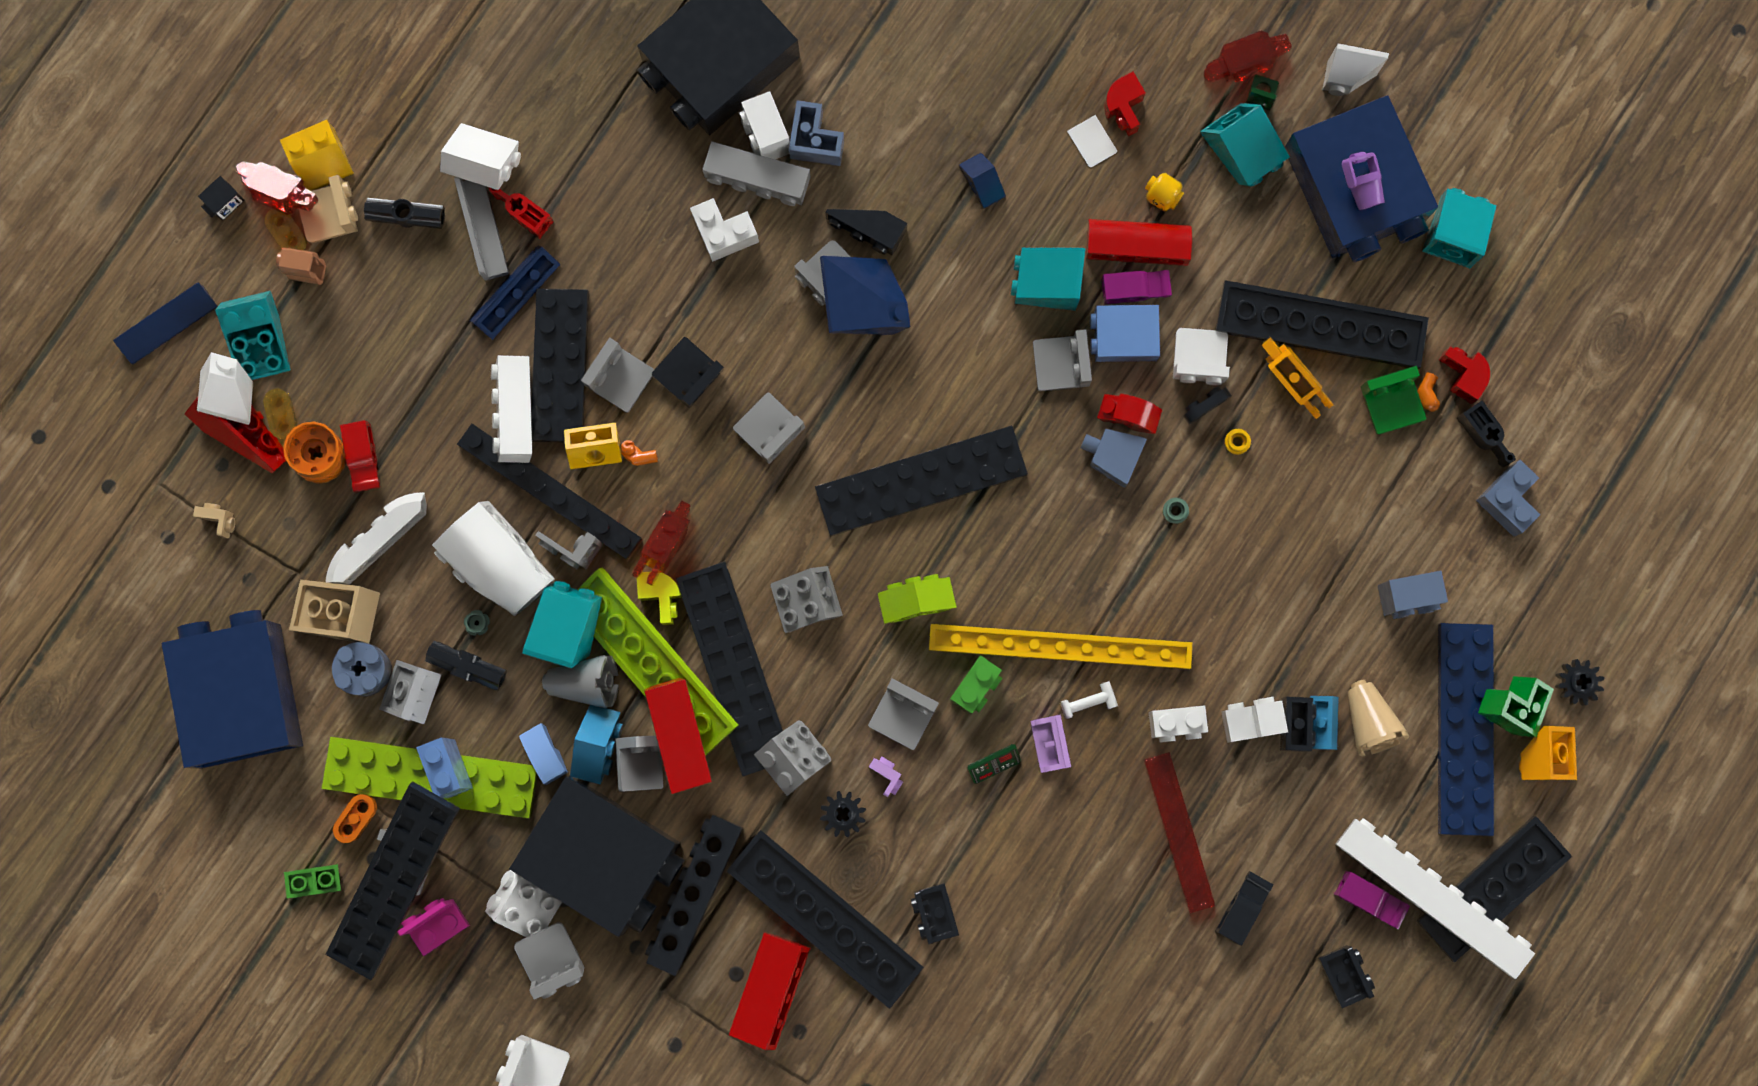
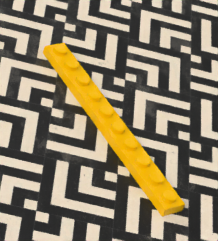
[929,624,1193,669]

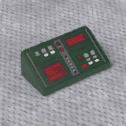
[966,744,1021,784]

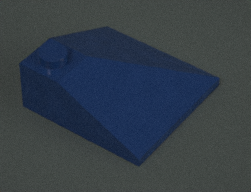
[820,256,910,335]

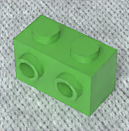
[950,655,1003,715]

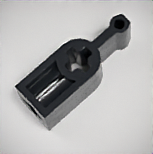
[1457,400,1516,467]
[1215,871,1274,946]

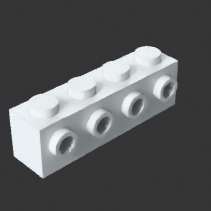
[491,355,532,463]

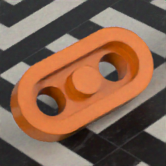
[333,794,377,843]

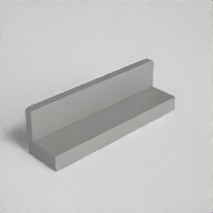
[454,177,509,281]

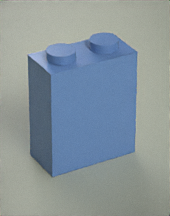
[1090,305,1160,362]
[416,737,473,798]

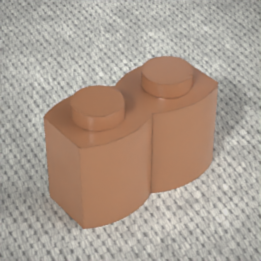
[276,247,326,285]

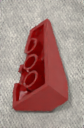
[184,397,286,473]

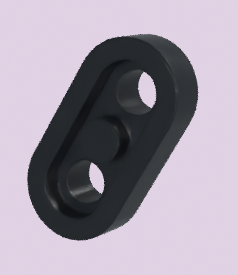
[1183,386,1232,424]

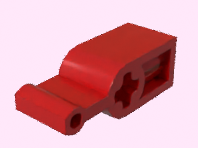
[488,187,554,239]
[340,420,380,493]

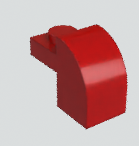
[1104,71,1146,137]
[1439,346,1490,405]
[1097,393,1162,434]

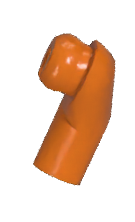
[1417,372,1440,412]
[621,440,658,466]

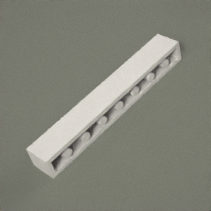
[1335,818,1535,979]

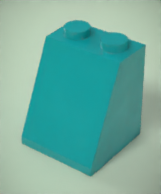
[1200,103,1290,187]
[1422,188,1497,268]
[1011,248,1086,311]
[522,581,602,668]

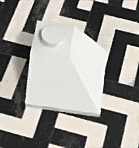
[1322,44,1389,96]
[197,352,253,425]

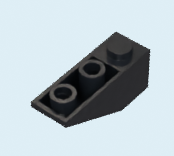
[825,209,907,255]

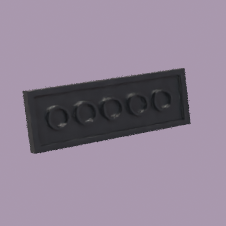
[531,289,589,443]
[1417,816,1573,962]

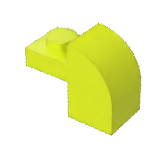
[636,571,682,625]

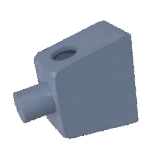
[1080,429,1147,488]

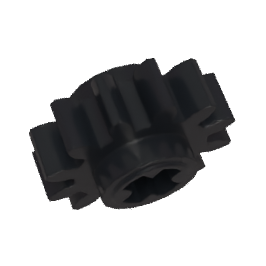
[1555,659,1605,706]
[820,791,866,837]

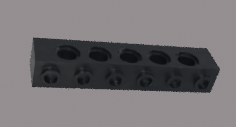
[645,815,743,976]

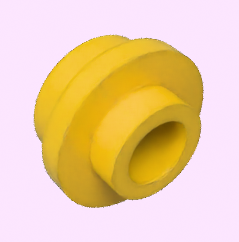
[1225,429,1251,455]

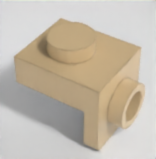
[193,503,235,539]

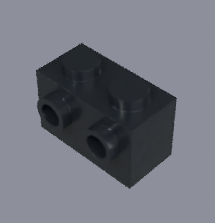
[1280,697,1316,752]

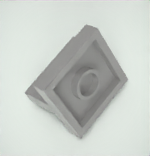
[379,660,441,724]

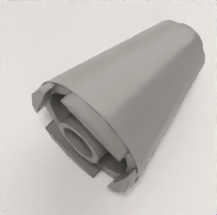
[542,655,618,708]

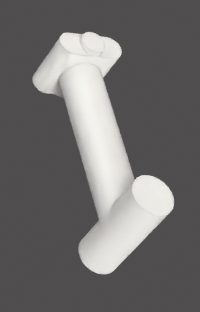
[1060,681,1118,719]

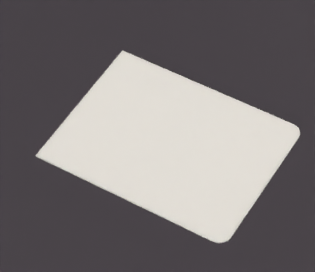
[1067,115,1117,167]

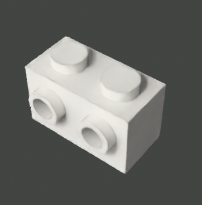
[1149,706,1208,742]

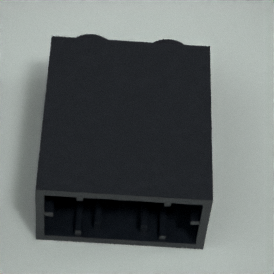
[636,0,800,136]
[509,776,685,937]

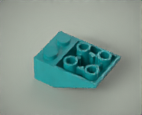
[215,291,291,380]

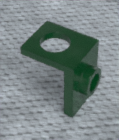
[1246,74,1279,111]

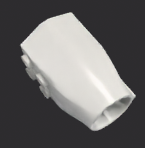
[432,501,555,616]

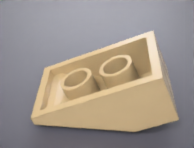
[289,580,380,644]

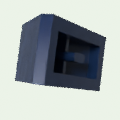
[959,153,1006,209]

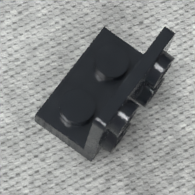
[652,337,724,408]

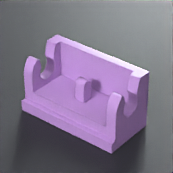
[1030,715,1071,773]

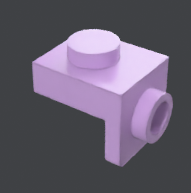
[869,757,903,797]

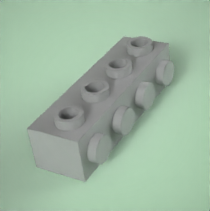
[703,141,811,206]

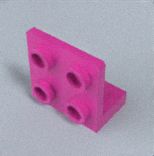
[397,898,470,956]

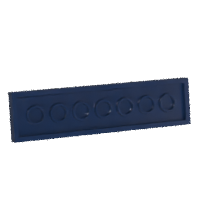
[1438,623,1494,836]

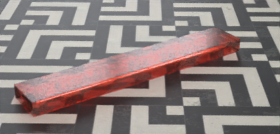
[1143,752,1216,913]

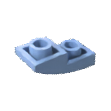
[519,723,568,785]

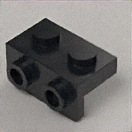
[910,883,959,945]
[1318,945,1375,1009]

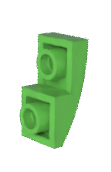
[284,864,341,899]

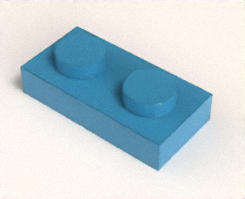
[1310,696,1339,750]

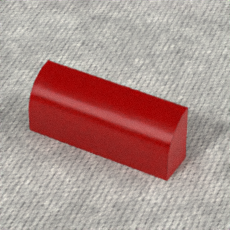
[1086,219,1192,266]
[644,678,712,794]
[729,932,810,1050]

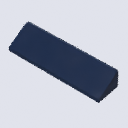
[470,245,560,340]
[113,283,218,365]

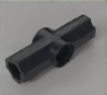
[364,198,445,229]
[425,641,507,691]

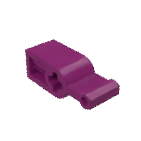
[1101,270,1172,305]
[1334,871,1410,929]

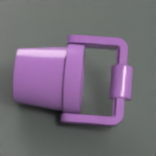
[1342,152,1385,210]

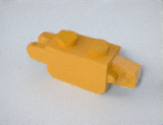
[1262,337,1333,419]

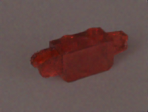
[1203,30,1292,83]
[236,161,319,215]
[632,500,691,586]

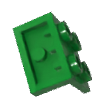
[1361,366,1426,435]

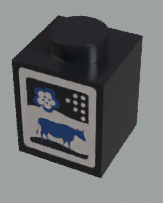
[198,175,245,221]

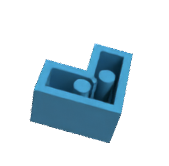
[570,705,623,784]

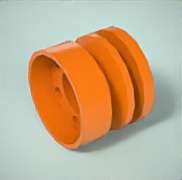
[283,421,346,484]

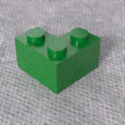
[1478,676,1554,737]

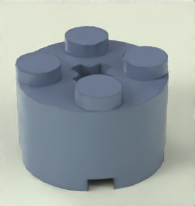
[332,642,392,696]

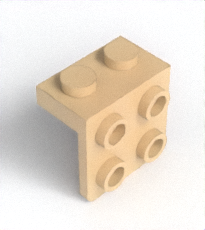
[297,175,358,243]

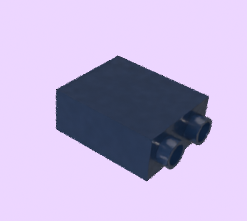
[1285,95,1438,262]
[161,610,303,769]

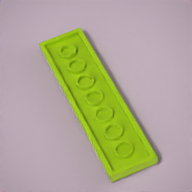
[577,567,738,757]
[321,737,538,818]

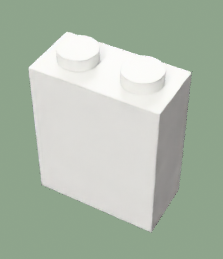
[440,123,521,190]

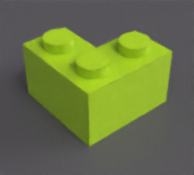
[878,574,957,624]

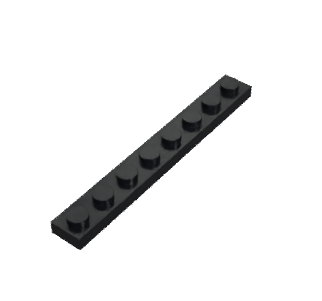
[457,423,642,560]

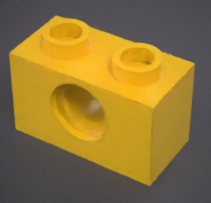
[564,423,622,469]

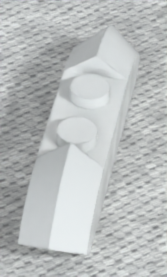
[326,493,427,585]

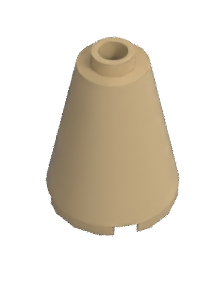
[1347,680,1409,756]

